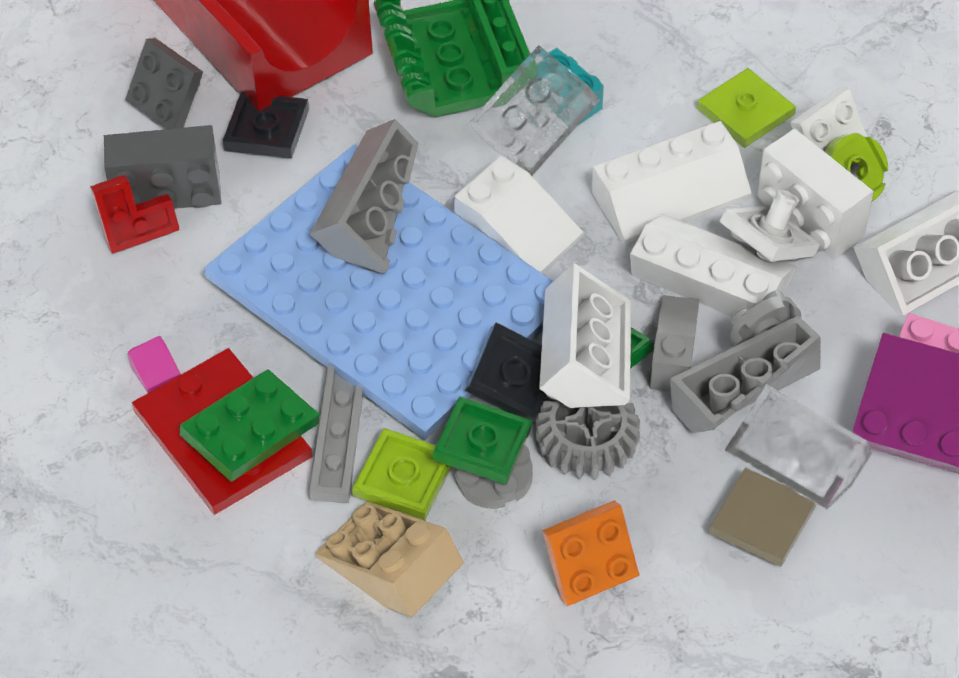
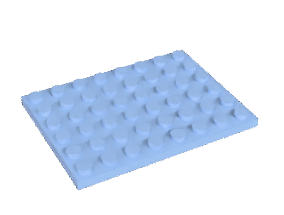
[204,144,553,440]

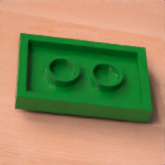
[180,369,320,482]

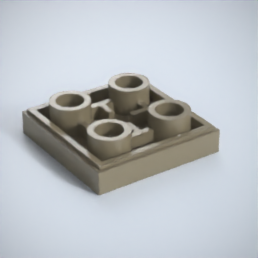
[709,467,817,567]

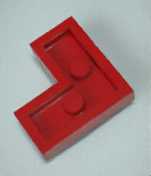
[90,174,180,254]

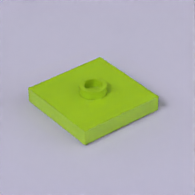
[697,68,796,148]
[352,428,452,520]

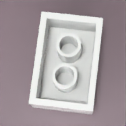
[757,128,873,260]

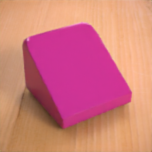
[127,336,181,393]

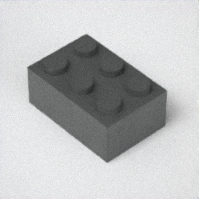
[104,125,222,209]

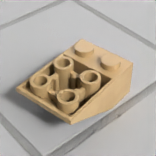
[315,501,464,618]

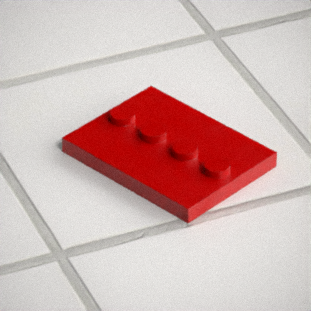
[132,348,313,515]

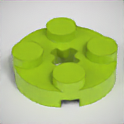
[825,133,888,202]

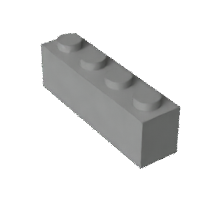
[310,119,419,273]
[670,315,820,433]

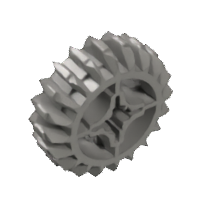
[536,398,640,480]

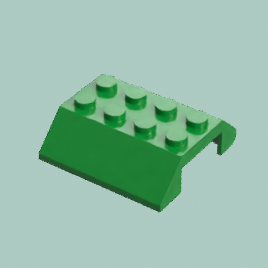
[373,0,536,117]

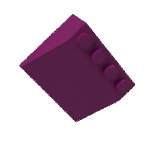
[851,333,959,474]

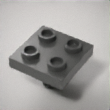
[125,38,203,129]

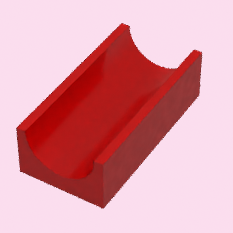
[153,0,373,111]

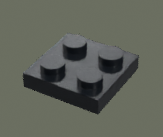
[223,91,309,158]
[465,322,547,424]

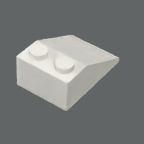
[454,155,584,274]

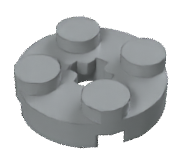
[729,290,801,347]
[455,445,533,509]

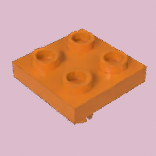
[542,500,640,606]

